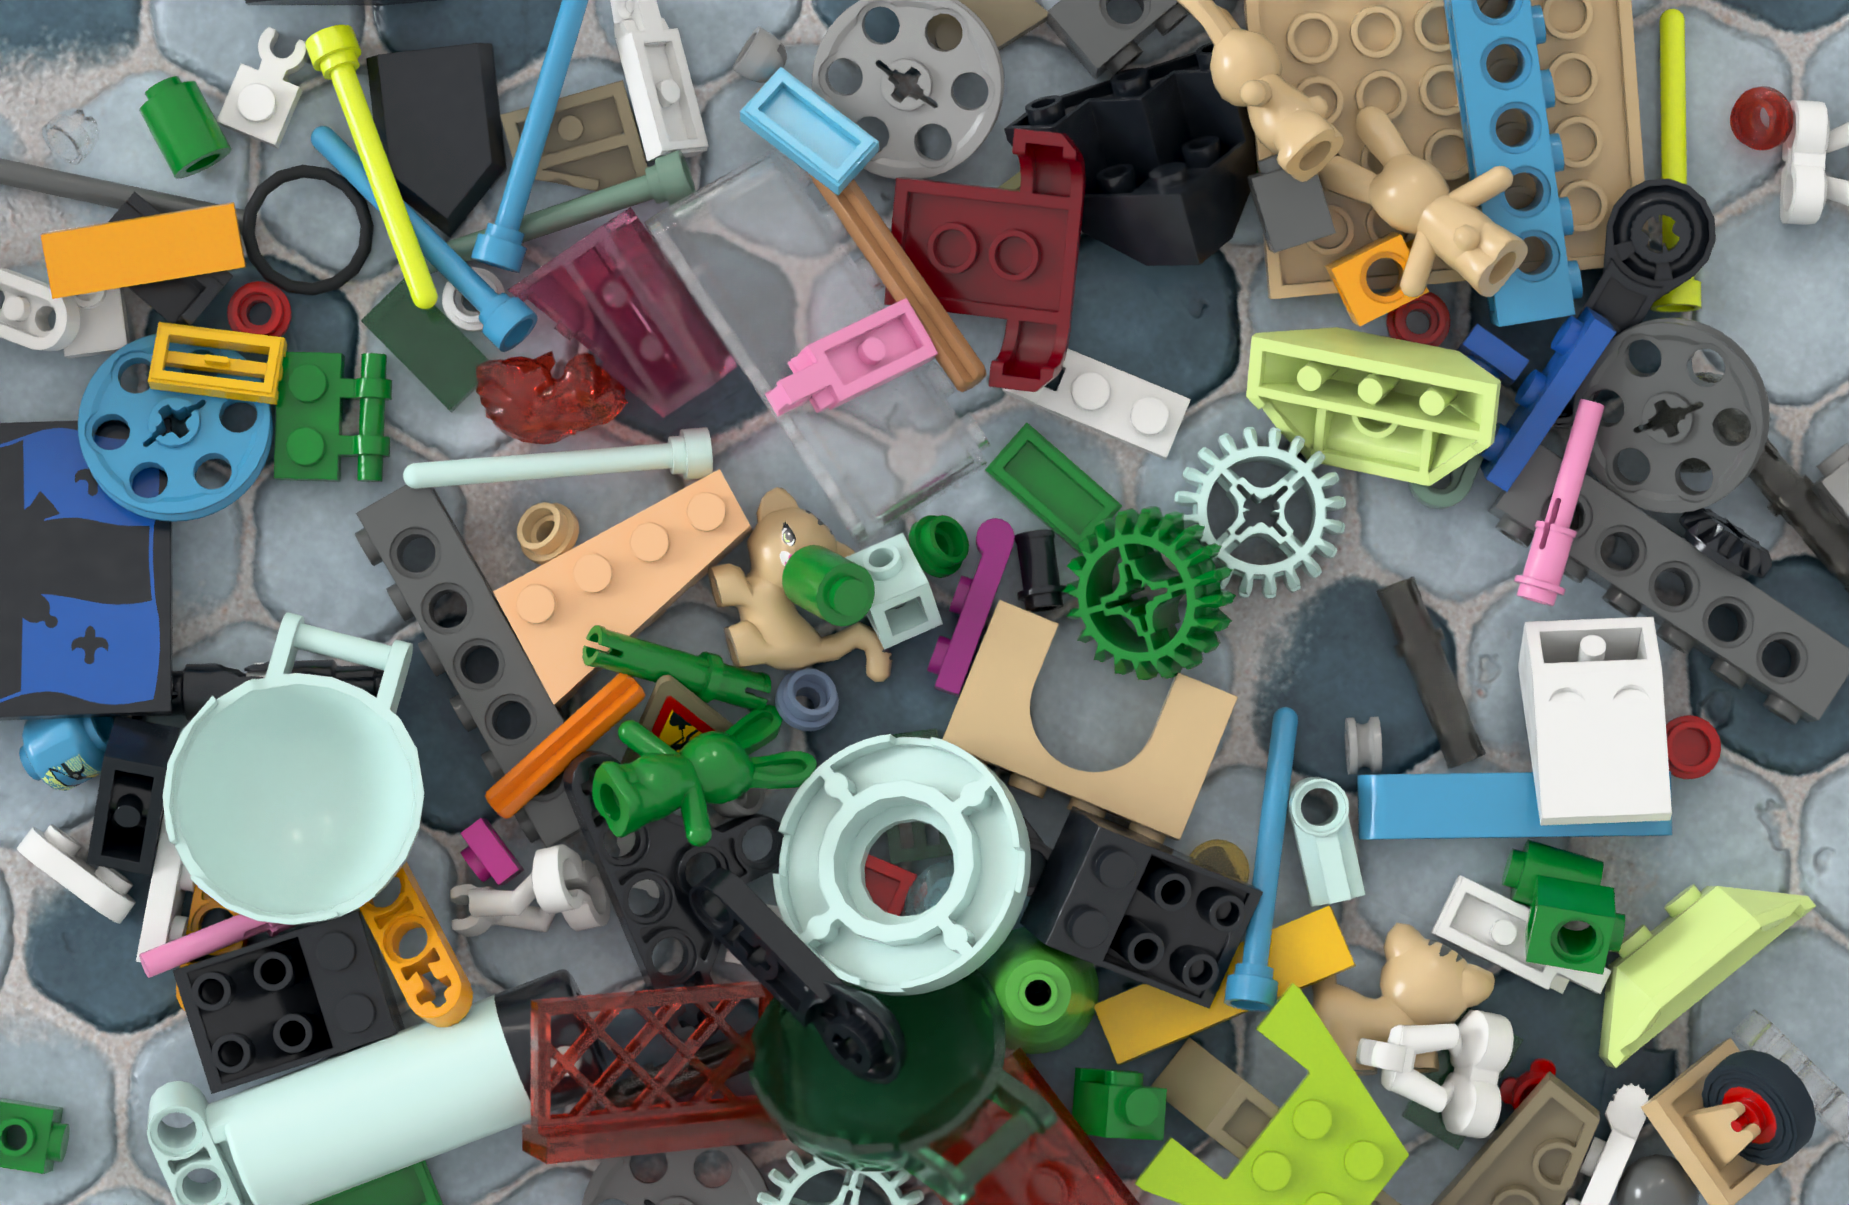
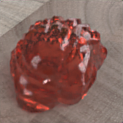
[475,351,628,445]

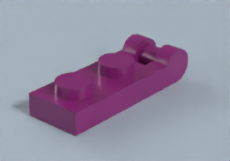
[927,518,1015,697]

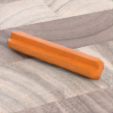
[485,673,646,819]

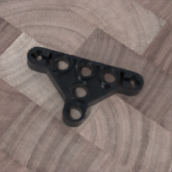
[563,750,784,1044]

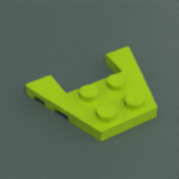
[1134,983,1409,1205]

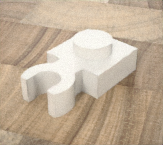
[217,27,309,149]

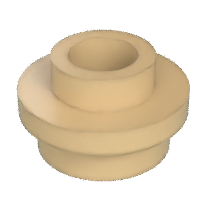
[517,502,579,565]

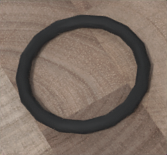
[242,165,374,296]

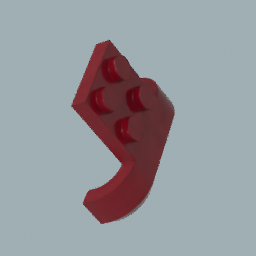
[884,128,1085,392]

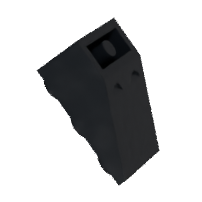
[1019,806,1263,1009]
[173,910,405,1094]

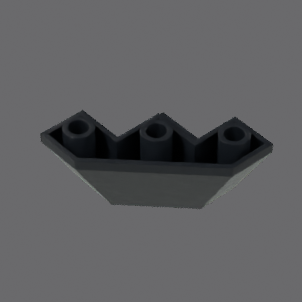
[1004,42,1257,266]

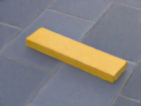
[1094,905,1356,1065]

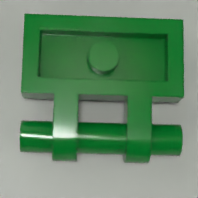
[274,352,392,482]

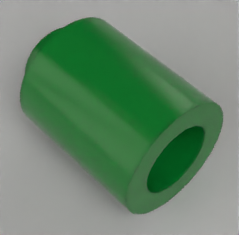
[139,76,232,179]
[782,545,875,627]
[1502,839,1604,923]

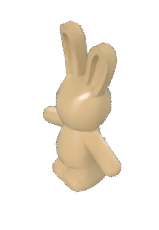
[1176,0,1344,182]
[1318,106,1528,297]

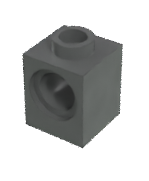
[1246,154,1336,253]

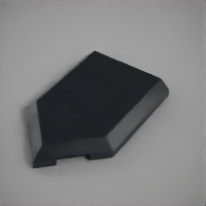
[366,43,507,239]

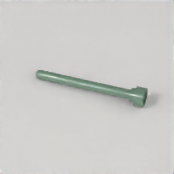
[424,150,696,274]

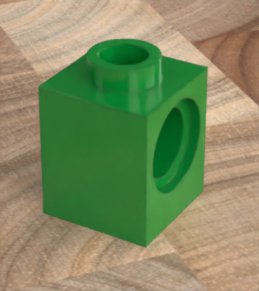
[1525,875,1625,975]

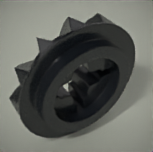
[1679,508,1772,579]

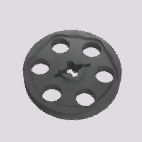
[1573,318,1770,513]
[582,1125,769,1205]

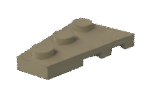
[1431,1071,1600,1205]

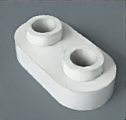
[0,268,81,351]
[17,824,136,924]

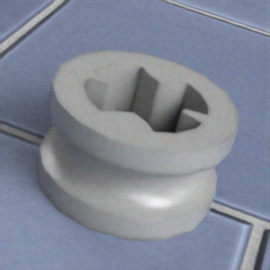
[1345,717,1382,775]

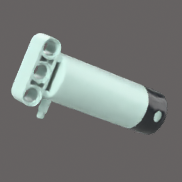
[147,969,611,1205]

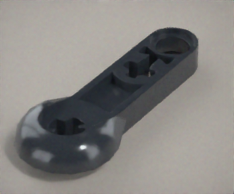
[1553,179,1716,428]
[689,868,908,1085]

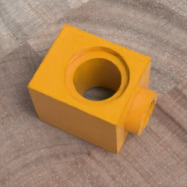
[1325,231,1429,327]

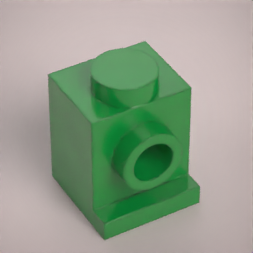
[1071,1067,1167,1141]
[0,1098,70,1174]

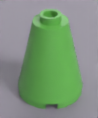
[971,927,1099,1054]

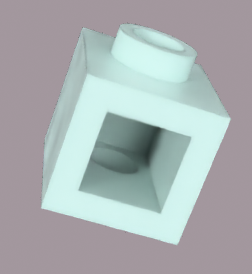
[845,533,943,650]

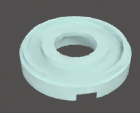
[773,734,1031,995]

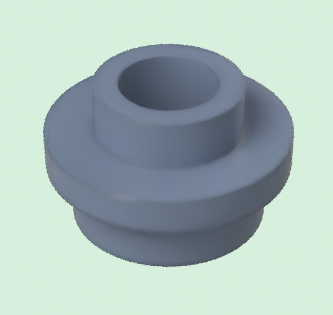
[775,668,839,731]

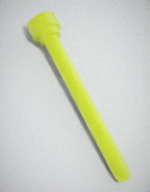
[1650,9,1702,312]
[305,25,438,309]

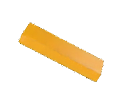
[40,202,246,299]

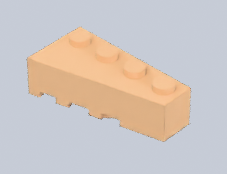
[493,469,753,708]

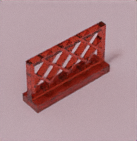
[522,981,787,1164]

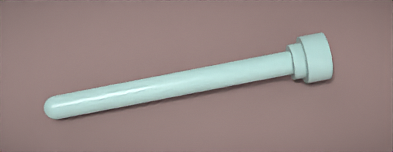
[403,427,713,489]

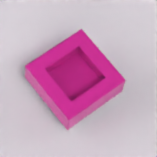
[460,818,524,885]

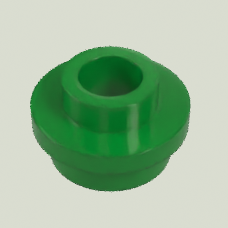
[909,515,969,578]

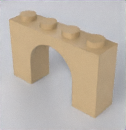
[942,600,1238,844]

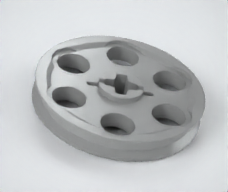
[812,0,1004,179]

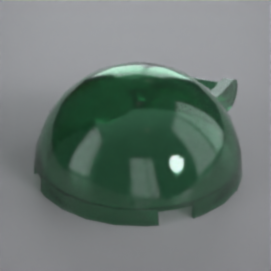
[748,969,1058,1205]

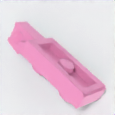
[765,298,938,416]

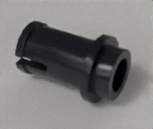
[1014,530,1067,612]

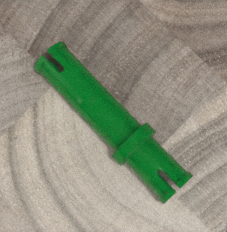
[582,625,771,712]

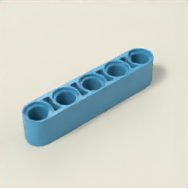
[1357,771,1673,840]

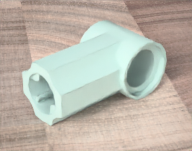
[1287,777,1365,907]

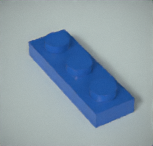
[1479,306,1616,492]

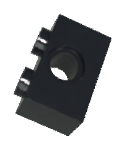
[86,716,180,876]

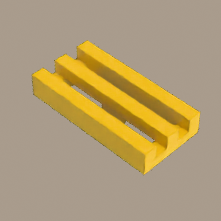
[148,322,287,405]

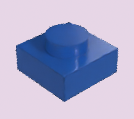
[1457,323,1530,388]

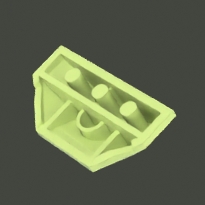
[1246,327,1501,486]
[1599,884,1816,1068]

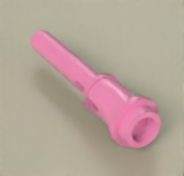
[1514,399,1605,606]
[139,914,298,978]

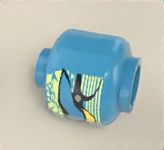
[19,717,114,791]

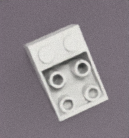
[1518,617,1672,826]

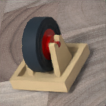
[1641,1038,1816,1205]

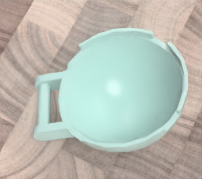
[162,612,424,925]

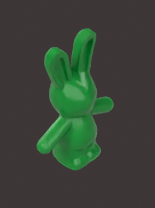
[592,705,817,847]

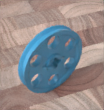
[78,334,273,522]

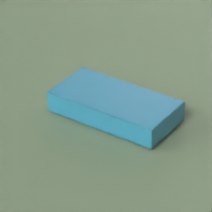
[740,67,879,196]

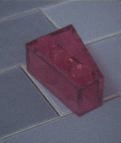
[508,207,738,418]

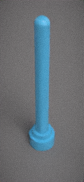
[471,0,589,273]
[311,126,538,352]
[1224,707,1298,1012]

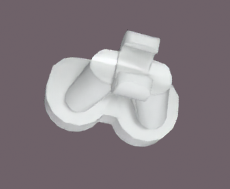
[1780,100,1849,225]
[450,844,610,937]
[1356,1010,1514,1139]

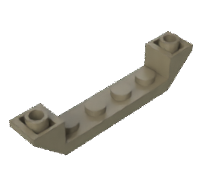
[1151,1037,1401,1205]

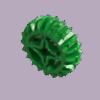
[1063,506,1236,680]

